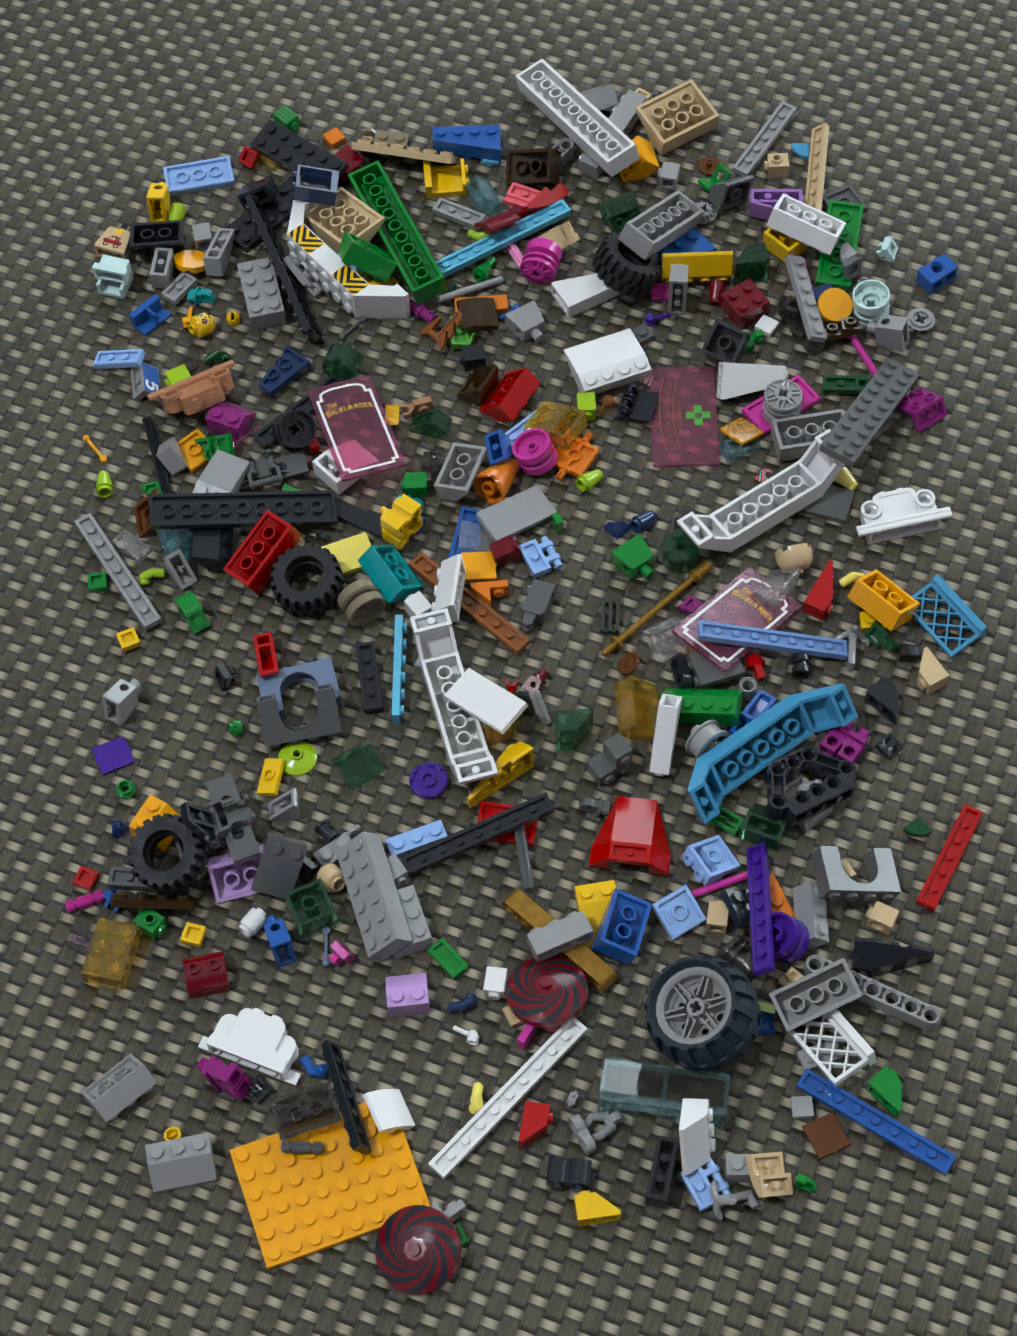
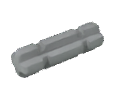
[529,689,551,726]

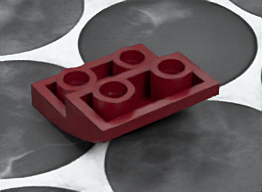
[474,211,521,235]

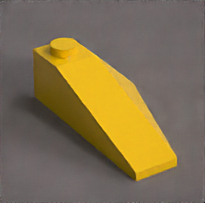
[467,741,534,809]

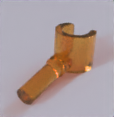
[596,395,614,418]

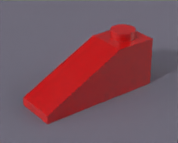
[802,560,834,621]

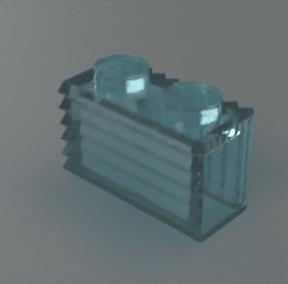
[466,175,501,215]

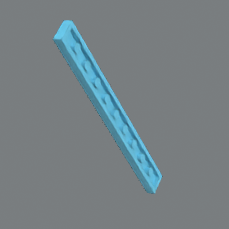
[436,199,572,277]

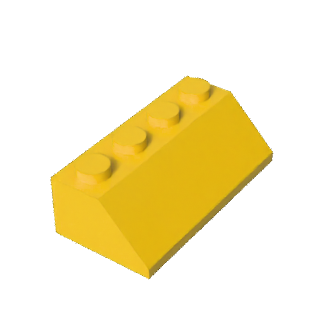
[660,251,733,284]

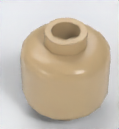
[317,863,346,893]

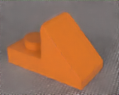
[470,580,509,607]

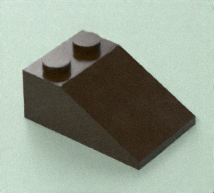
[505,148,561,187]

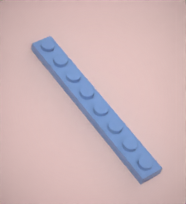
[697,620,848,660]

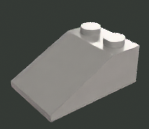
[192,449,251,493]

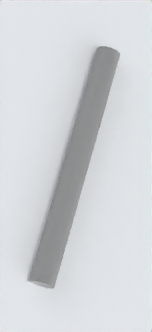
[438,276,504,302]

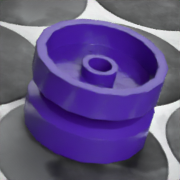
[772,912,810,963]

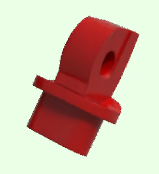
[745,653,766,682]

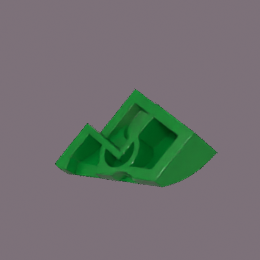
[194,433,235,462]

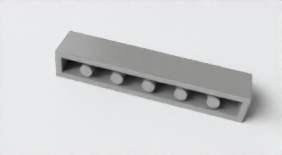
[578,89,647,178]

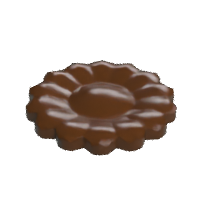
[697,156,720,176]
[617,652,640,675]

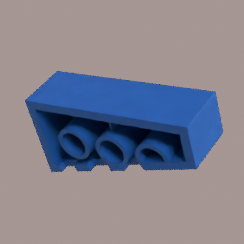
[432,125,501,164]

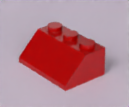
[478,367,540,423]

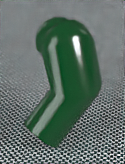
[203,349,230,365]

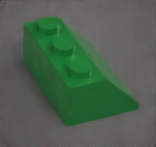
[338,230,397,282]

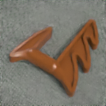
[420,310,462,351]

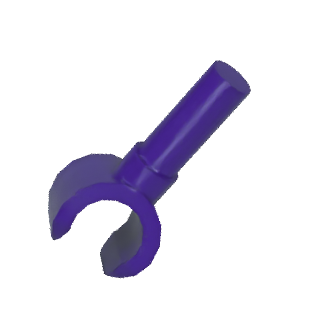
[644,312,669,326]

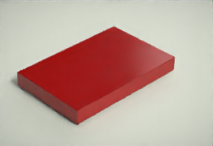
[477,801,538,847]

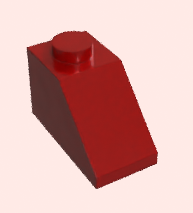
[518,1101,554,1148]

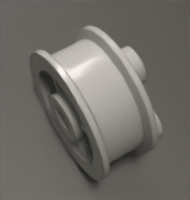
[685,720,730,760]

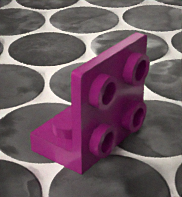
[896,388,948,432]

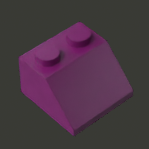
[205,401,256,442]

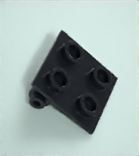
[616,382,660,422]

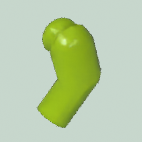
[467,229,491,241]
[139,568,165,585]

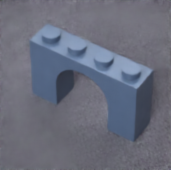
[256,657,342,720]

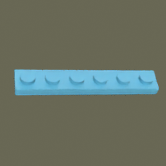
[392,615,407,724]

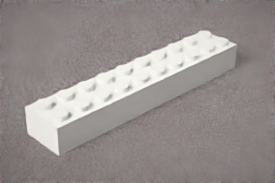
[515,59,639,177]

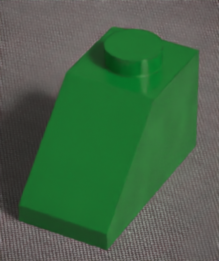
[866,1066,902,1118]

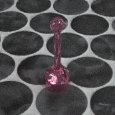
[232,425,262,452]

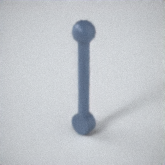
[322,927,331,967]

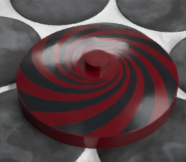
[505,956,589,1028]
[375,1205,461,1295]

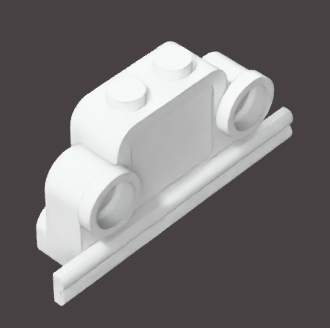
[856,488,953,545]
[198,1008,301,1086]

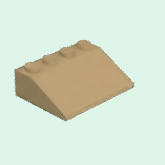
[635,79,720,155]
[304,187,385,253]

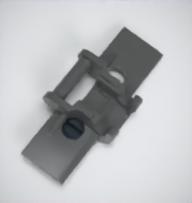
[239,449,309,492]
[204,774,261,863]

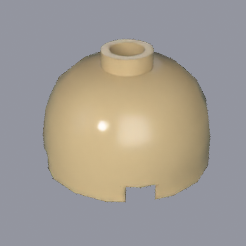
[774,543,813,576]

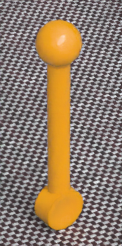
[83,435,107,463]

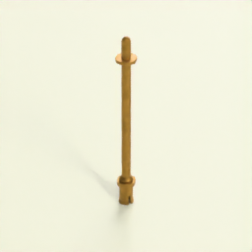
[601,560,713,657]

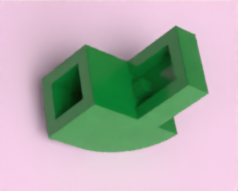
[172,591,210,634]

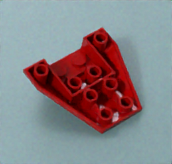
[589,796,671,876]

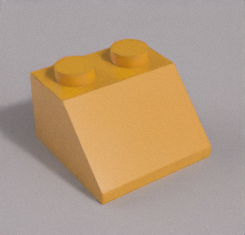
[129,794,180,853]

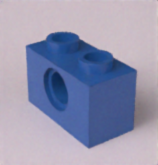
[916,254,958,294]

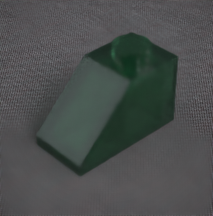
[409,407,452,438]

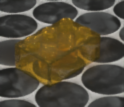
[81,917,141,990]

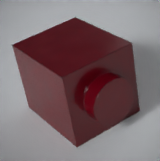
[489,535,521,567]

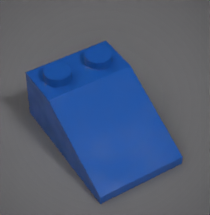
[591,888,652,965]

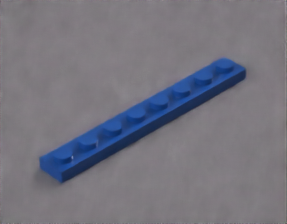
[796,1068,956,1176]

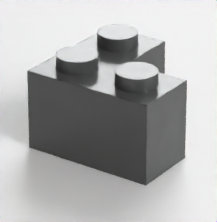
[587,732,633,787]

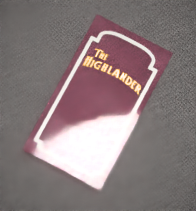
[307,375,406,482]
[671,567,802,672]

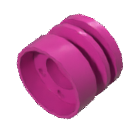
[520,238,562,284]

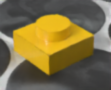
[859,612,880,632]
[116,627,141,652]
[180,922,207,948]

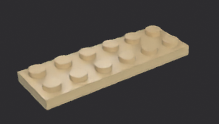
[351,139,458,164]

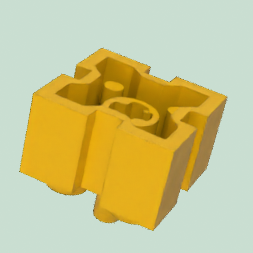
[380,494,423,550]

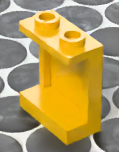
[423,159,470,198]

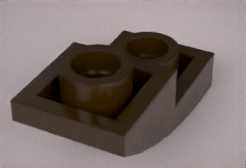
[823,317,860,340]

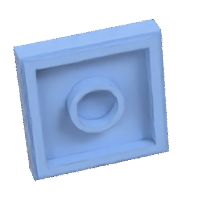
[652,885,707,940]

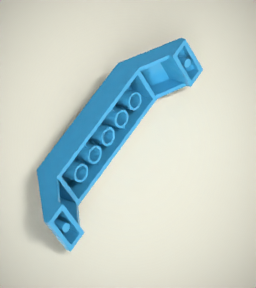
[687,683,858,824]

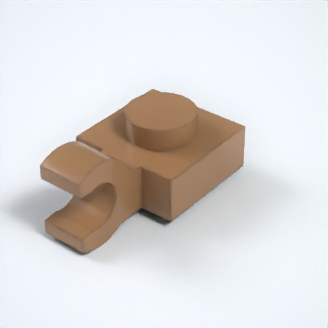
[401,396,433,419]

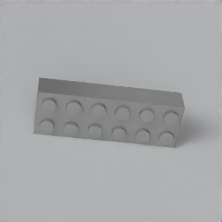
[618,190,704,260]
[336,831,413,960]

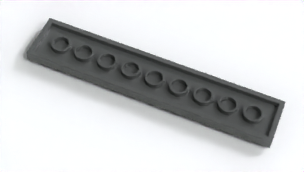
[819,358,919,468]

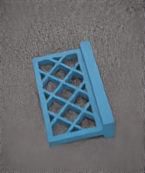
[911,574,987,659]

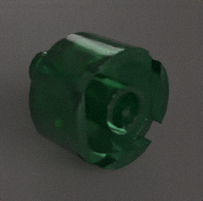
[322,341,364,382]
[662,529,700,574]

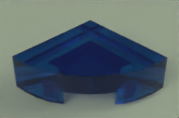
[604,521,630,540]

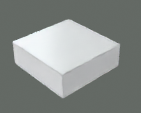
[754,314,779,338]

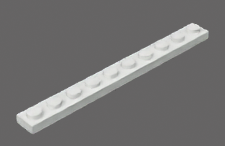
[428,1018,587,1180]

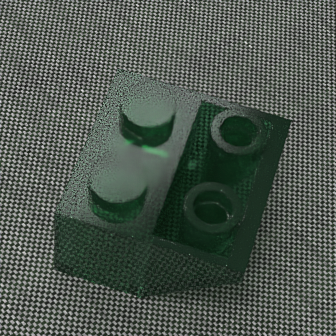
[597,190,641,233]
[740,804,789,852]

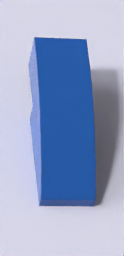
[729,689,777,735]

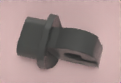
[578,796,610,817]

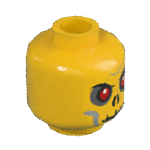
[188,312,216,338]

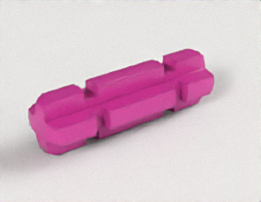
[65,890,105,913]

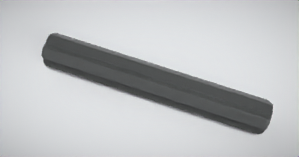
[514,826,534,891]

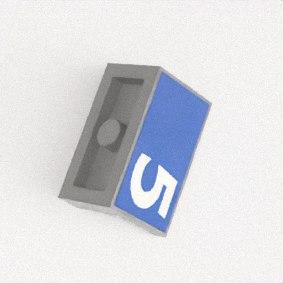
[130,362,161,401]

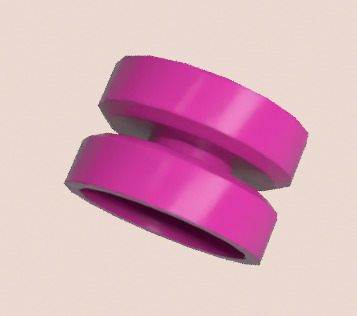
[512,428,558,476]

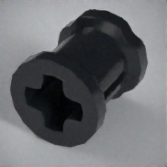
[314,819,340,844]

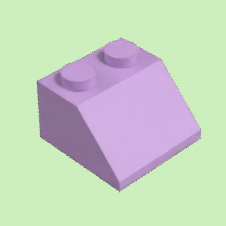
[385,973,430,1017]

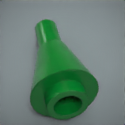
[472,257,497,282]

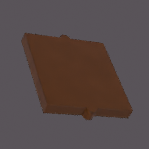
[802,1112,850,1160]

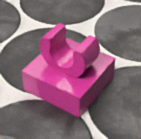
[329,940,355,966]

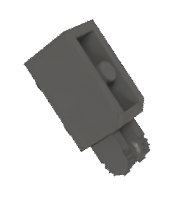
[519,579,555,633]

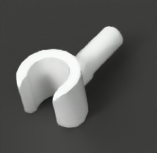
[453,1025,479,1046]

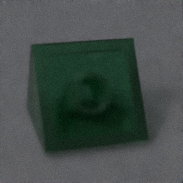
[332,741,385,790]

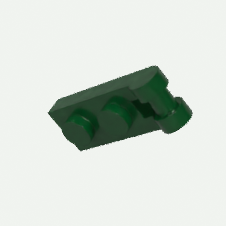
[822,375,872,394]

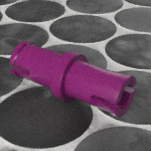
[409,299,438,323]

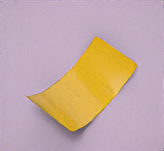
[384,405,400,426]

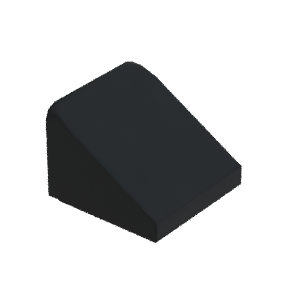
[899,643,919,663]

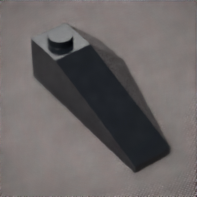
[850,937,935,977]

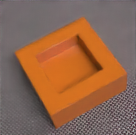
[322,127,346,149]

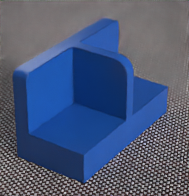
[129,294,171,336]

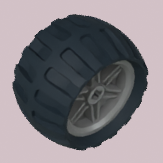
[645,955,761,1072]

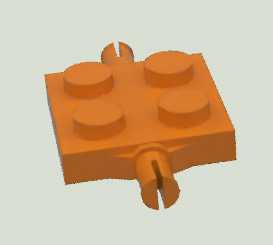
[554,431,599,481]

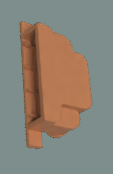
[147,360,235,415]

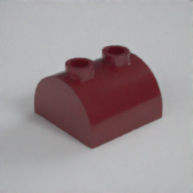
[183,951,230,999]

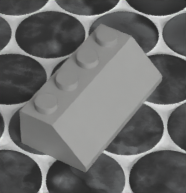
[769,958,863,1032]

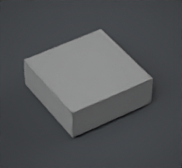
[790,1096,814,1119]

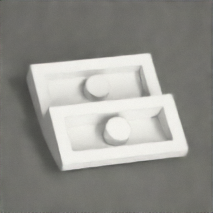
[363,1089,415,1133]

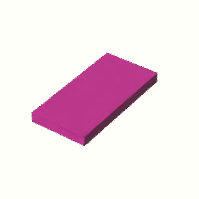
[741,375,821,437]

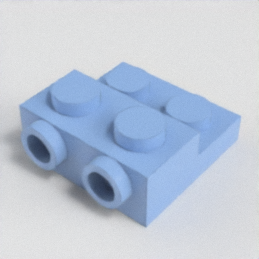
[683,835,741,886]

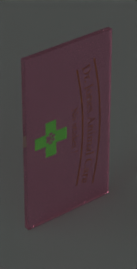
[649,366,720,467]

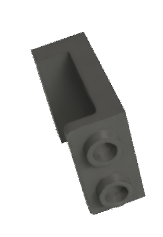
[687,643,745,689]

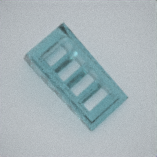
[719,439,761,462]

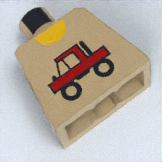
[94,223,132,260]

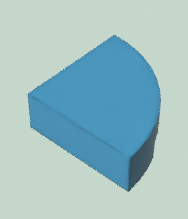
[791,143,809,160]

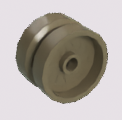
[337,579,386,626]

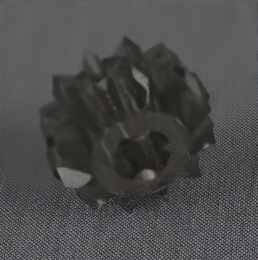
[778,294,802,325]

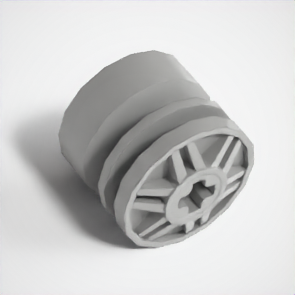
[762,379,802,425]

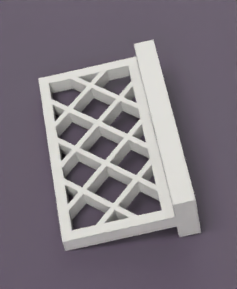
[788,1009,877,1086]

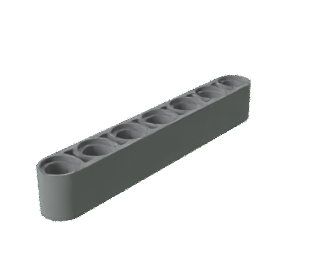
[804,955,940,1031]

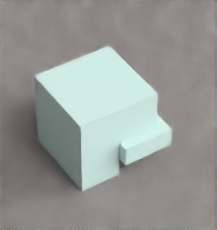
[92,255,134,299]

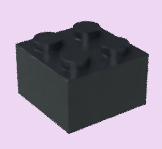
[701,319,751,363]

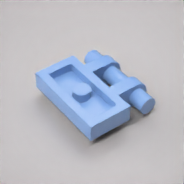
[519,536,563,578]
[680,1158,731,1213]

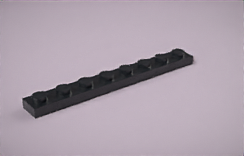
[401,792,555,877]

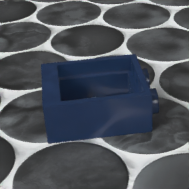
[291,164,339,206]

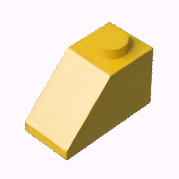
[574,1191,621,1227]

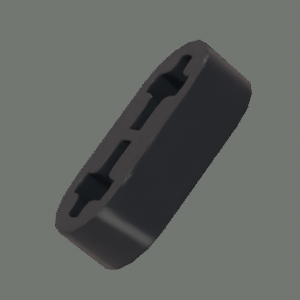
[670,655,692,688]

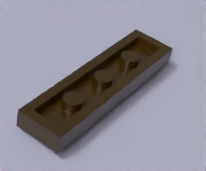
[110,891,194,910]

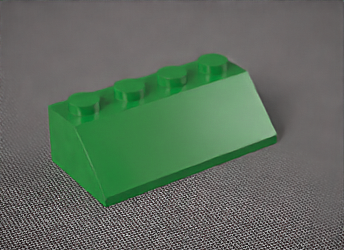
[659,688,743,726]

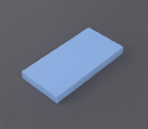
[163,156,235,196]

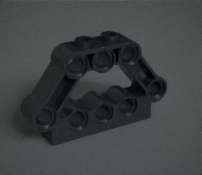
[764,746,857,827]

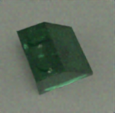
[733,242,770,286]
[554,708,593,751]

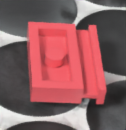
[503,182,541,208]

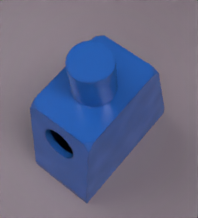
[263,915,297,968]

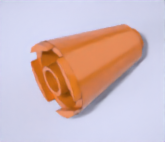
[472,457,519,505]

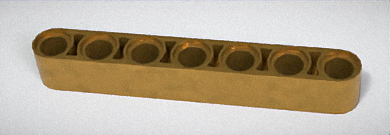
[501,888,618,992]

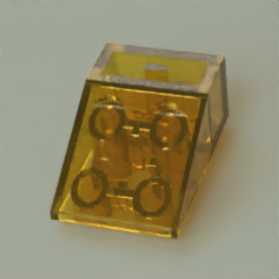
[523,401,588,451]

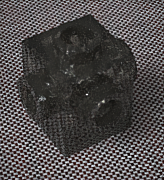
[421,449,446,480]

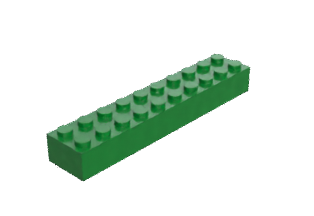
[348,160,448,305]

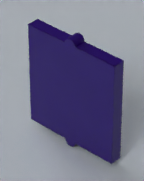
[92,736,135,776]

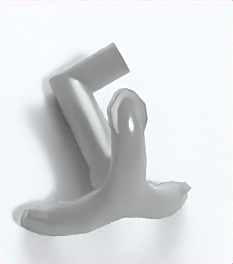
[835,625,870,672]
[710,1179,760,1221]

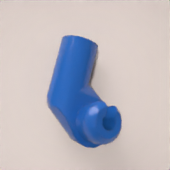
[300,1055,328,1078]

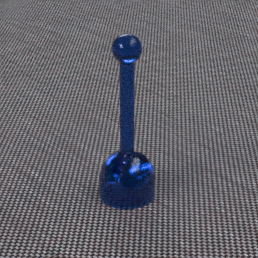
[111,821,129,837]

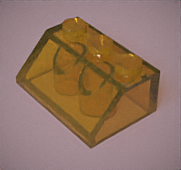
[614,674,659,740]

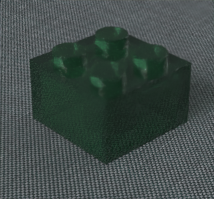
[283,878,338,937]

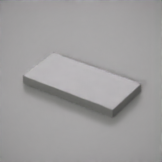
[476,485,557,542]

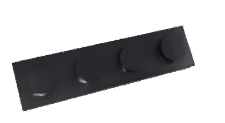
[355,641,383,713]

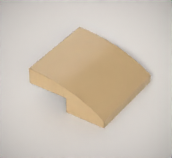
[745,1152,793,1198]

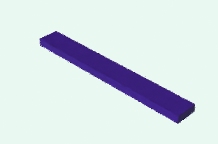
[746,842,775,977]

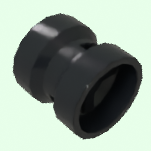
[791,653,811,679]

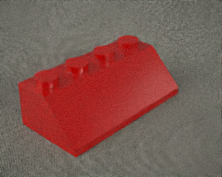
[223,510,302,595]

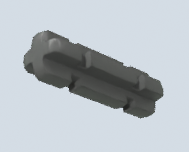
[281,1140,323,1154]

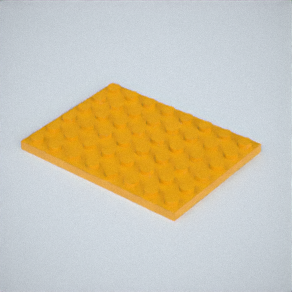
[229,1102,430,1270]

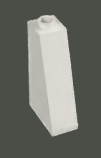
[551,273,620,318]
[716,362,788,399]
[649,694,682,776]

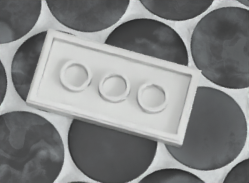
[444,668,528,734]

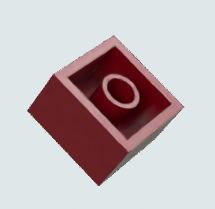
[720,278,770,330]

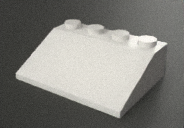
[563,328,652,394]

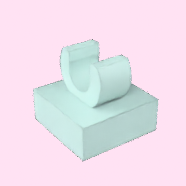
[876,236,898,262]

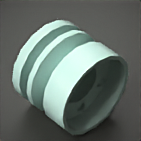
[852,279,890,327]

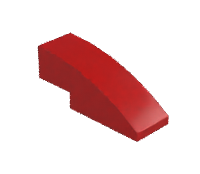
[519,182,570,216]
[253,632,279,678]

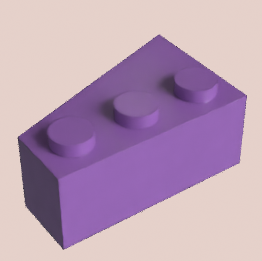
[749,189,803,221]

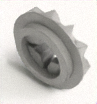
[695,200,717,224]
[907,308,935,333]

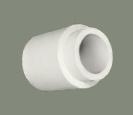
[238,907,267,938]

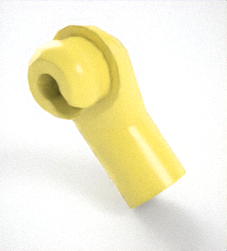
[838,572,864,588]
[469,1082,484,1115]

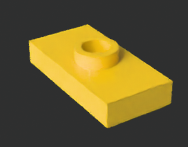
[257,758,285,796]

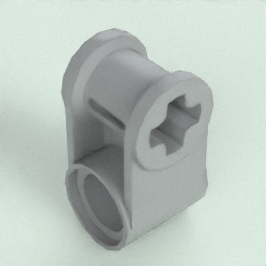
[552,138,575,168]

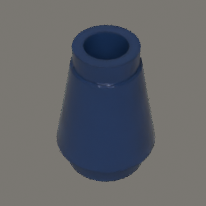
[630,510,657,534]

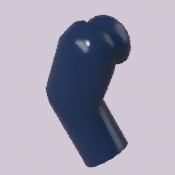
[448,993,478,1013]

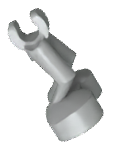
[568,1111,622,1156]

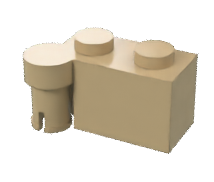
[537,221,580,252]

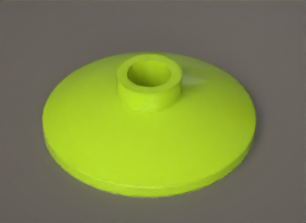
[278,741,317,776]

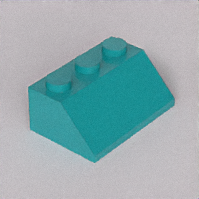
[358,544,424,603]

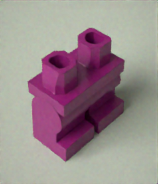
[818,722,869,763]
[196,1055,253,1101]

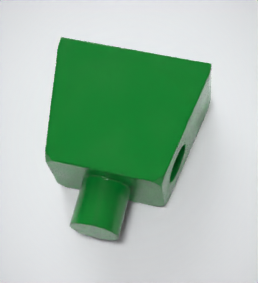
[611,534,655,580]

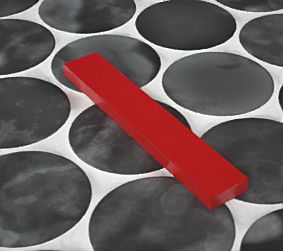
[916,804,983,912]

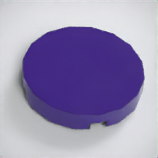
[409,762,448,800]

